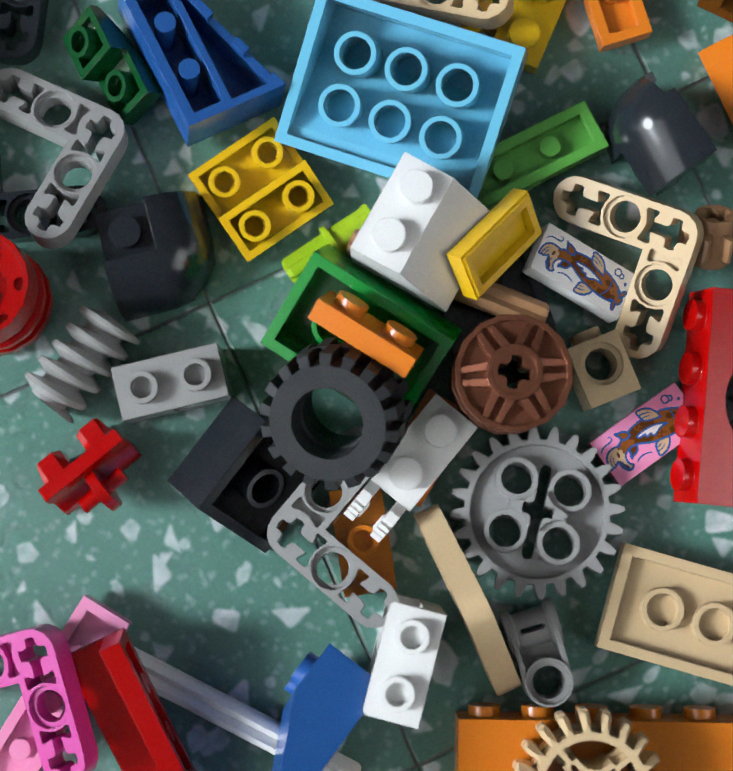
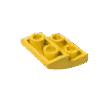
[187,117,334,262]

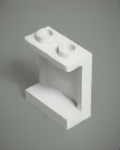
[363,593,447,729]

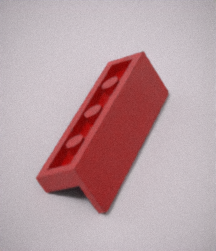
[71,628,196,771]

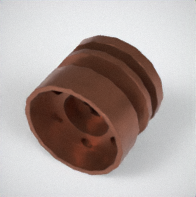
[450,314,573,435]

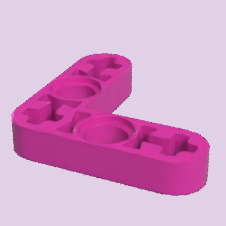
[0,624,99,771]

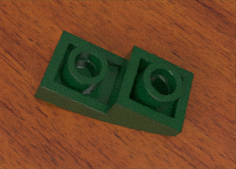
[62,5,163,125]

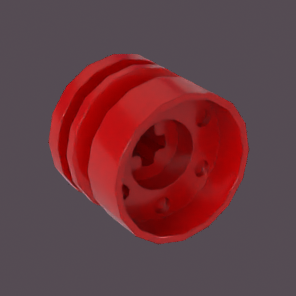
[0,234,54,356]

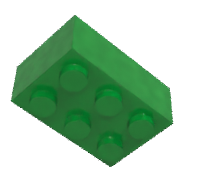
[260,244,463,408]

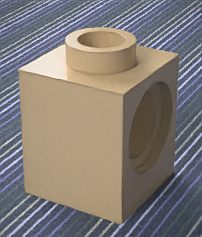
[567,326,642,412]

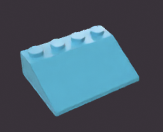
[274,0,528,200]

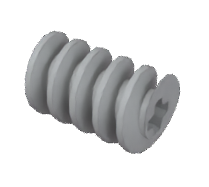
[24,306,141,423]

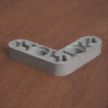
[0,68,128,249]
[267,426,399,628]

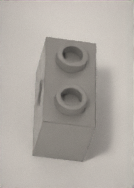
[111,343,234,424]

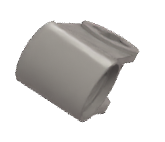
[498,597,574,707]

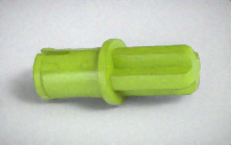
[281,204,371,283]

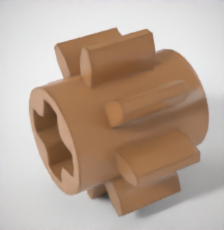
[677,205,733,270]

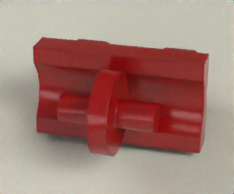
[37,418,142,515]

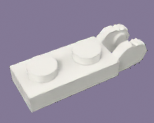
[343,394,478,542]

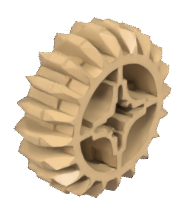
[512,706,660,771]

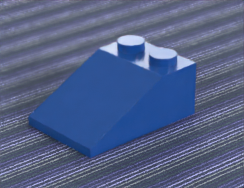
[272,643,371,771]

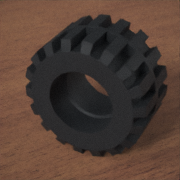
[260,337,412,490]

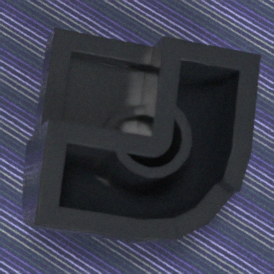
[605,72,717,196]
[94,191,216,322]

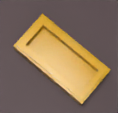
[446,188,542,300]

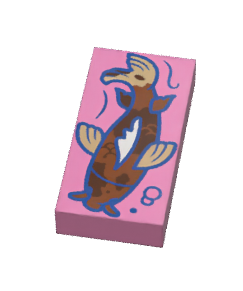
[587,382,684,486]

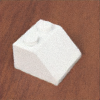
[350,152,490,313]

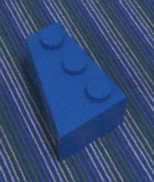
[118,0,286,147]

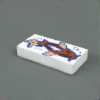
[522,223,634,323]

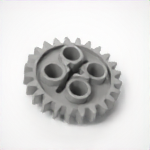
[450,427,625,600]

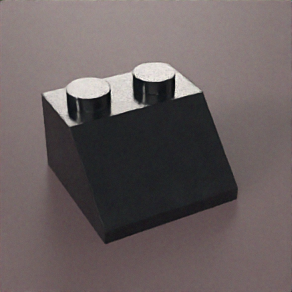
[168,396,321,553]

